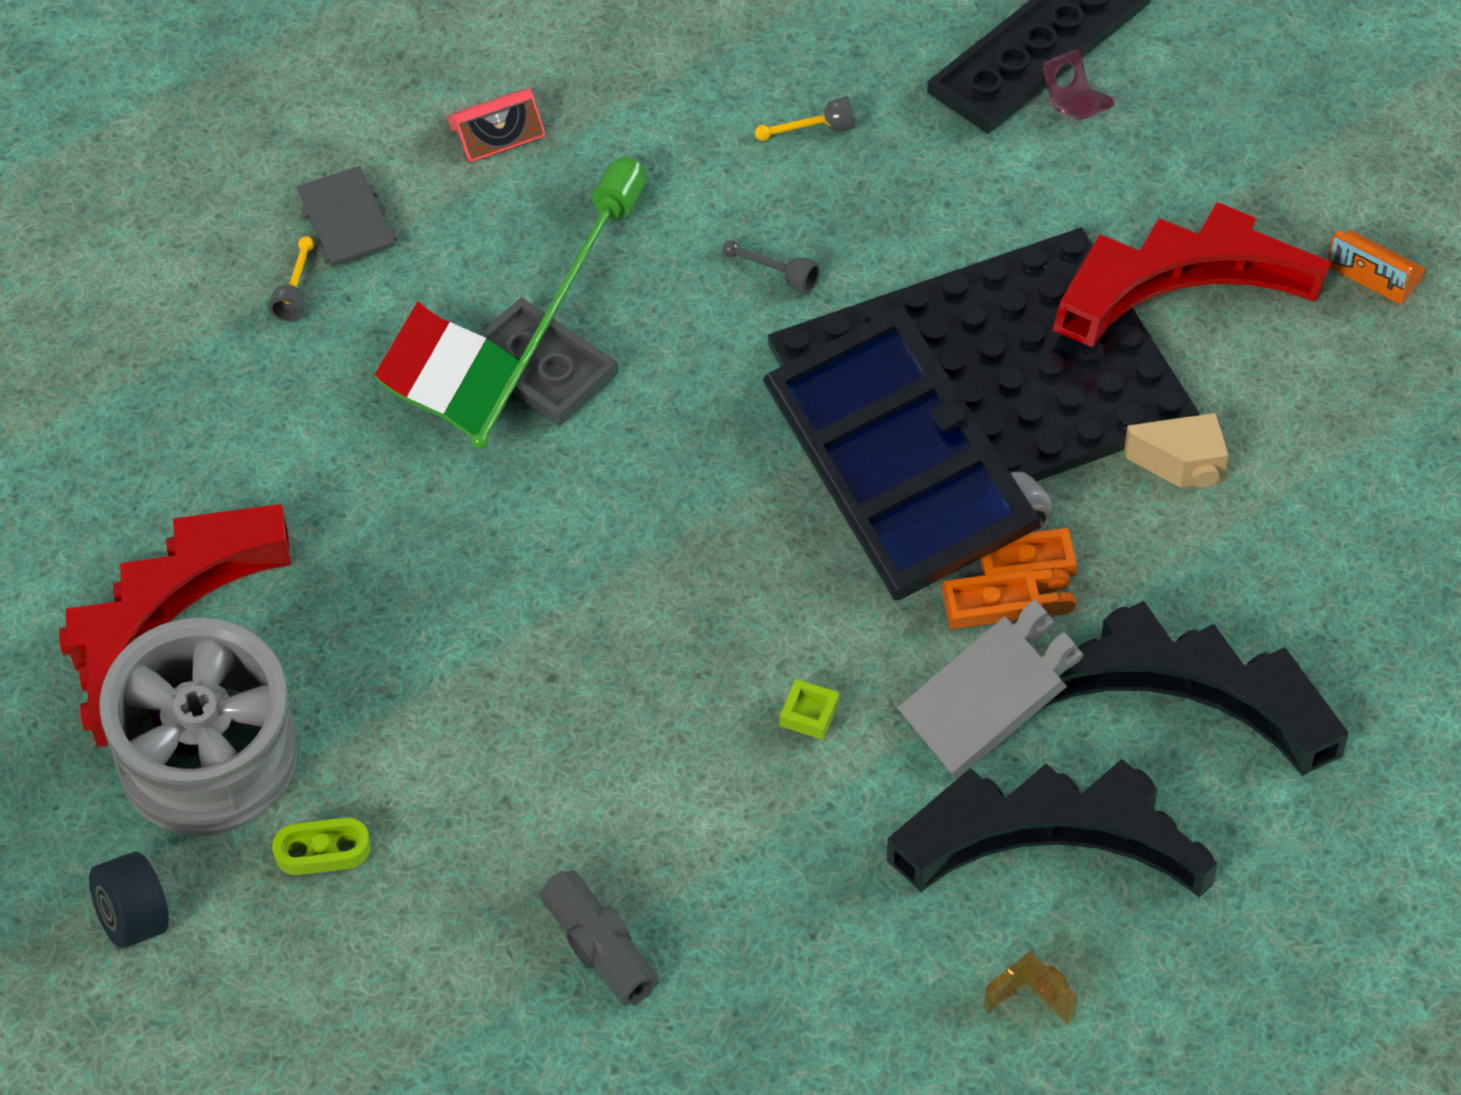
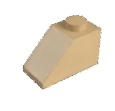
[1124,413,1229,488]

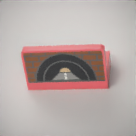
[446,88,545,161]

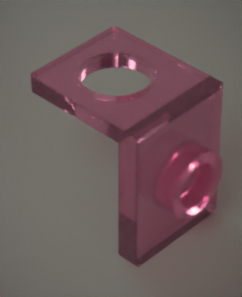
[1042,49,1115,121]

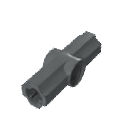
[539,870,659,1006]

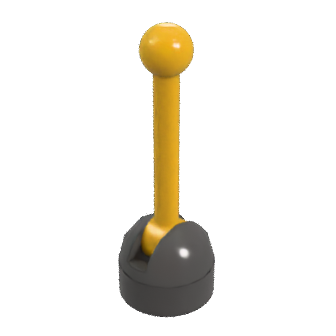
[755,96,855,141]
[268,236,315,322]

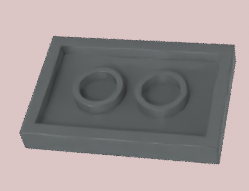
[479,297,619,427]

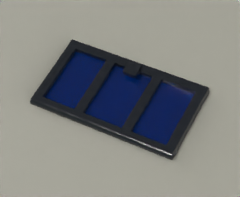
[763,305,1041,601]

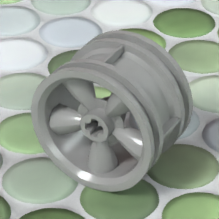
[99,618,298,835]

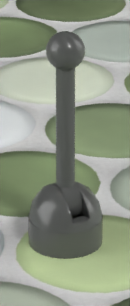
[723,240,821,295]

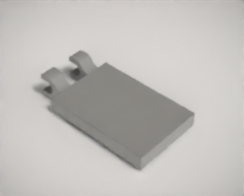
[897,600,1084,779]

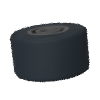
[89,851,169,948]

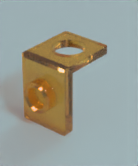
[984,951,1077,1024]

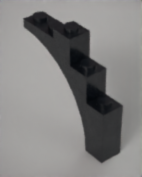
[1042,601,1349,776]
[887,759,1217,898]

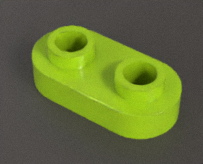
[272,817,371,875]

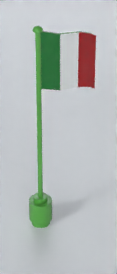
[374,157,646,449]

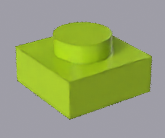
[779,679,840,740]

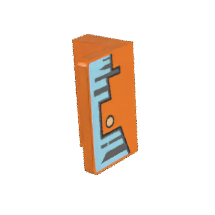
[1328,230,1426,305]

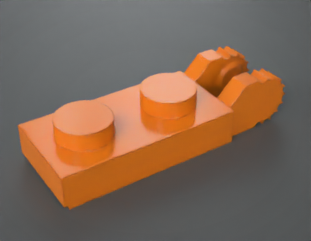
[941,568,1077,630]

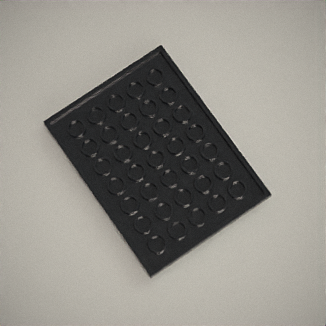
[768,227,1200,538]

